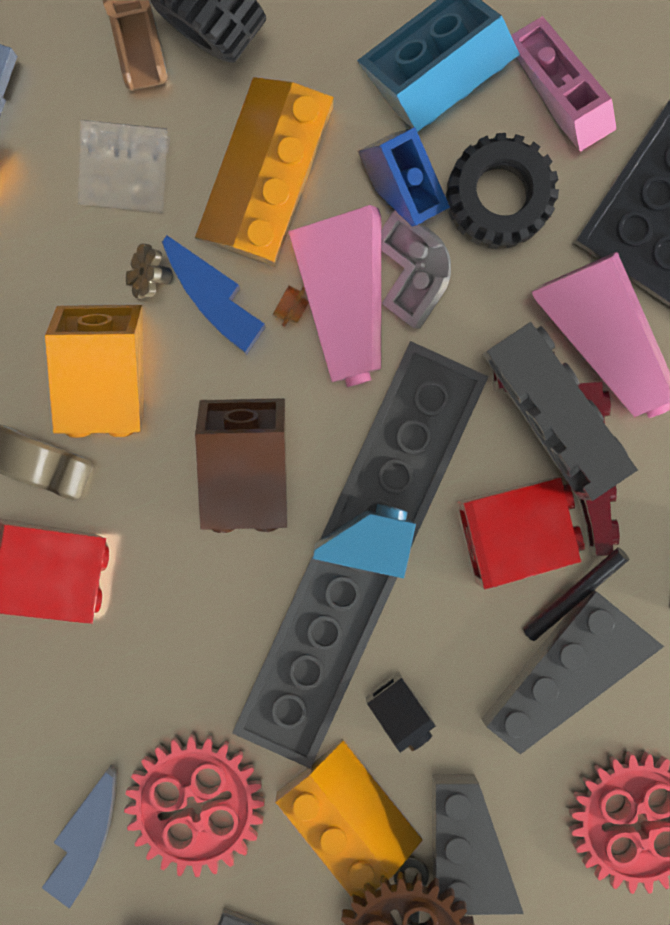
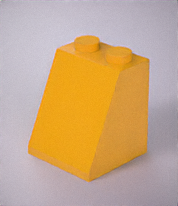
[45,305,144,438]

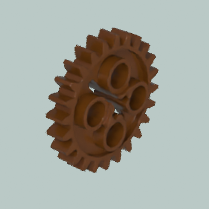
[341,872,475,925]

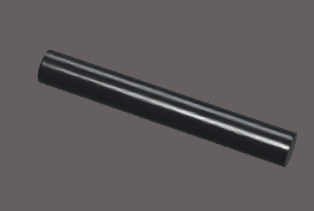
[523,547,629,641]

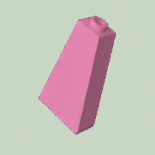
[288,205,381,387]
[532,252,670,418]

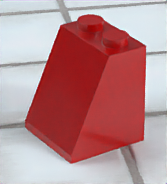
[456,477,585,590]
[0,518,109,624]

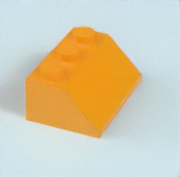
[275,739,423,899]

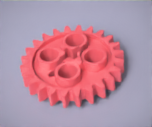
[124,734,265,877]
[569,751,670,894]

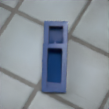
[162,235,266,355]

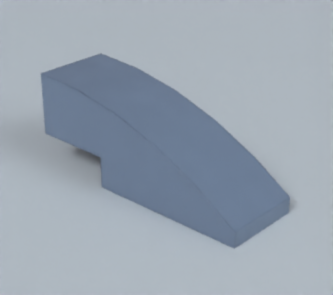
[42,765,118,909]

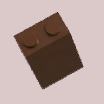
[195,398,287,533]

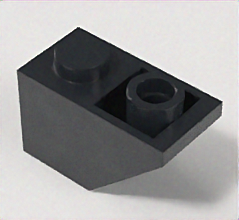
[366,672,436,753]

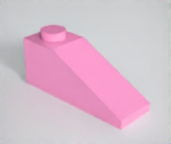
[511,16,616,151]

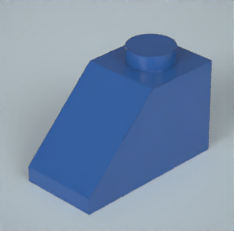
[358,127,450,226]

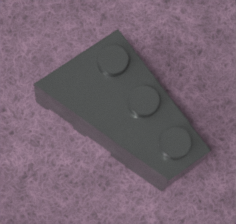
[432,774,524,915]

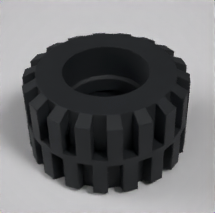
[150,0,266,63]
[446,133,559,249]

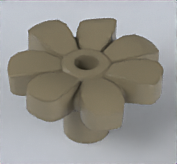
[125,243,172,299]

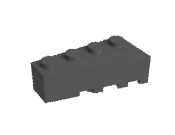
[482,322,638,501]
[482,590,664,755]

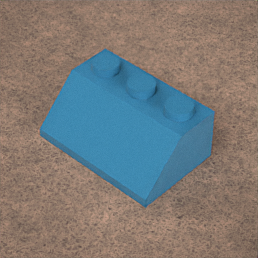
[357,0,520,132]
[313,504,416,579]

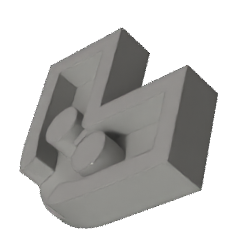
[381,210,451,329]

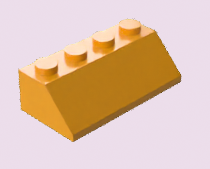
[195,77,334,267]

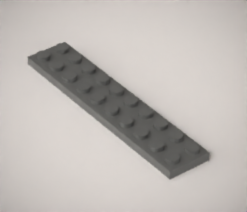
[232,341,489,769]

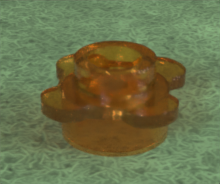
[272,285,309,327]

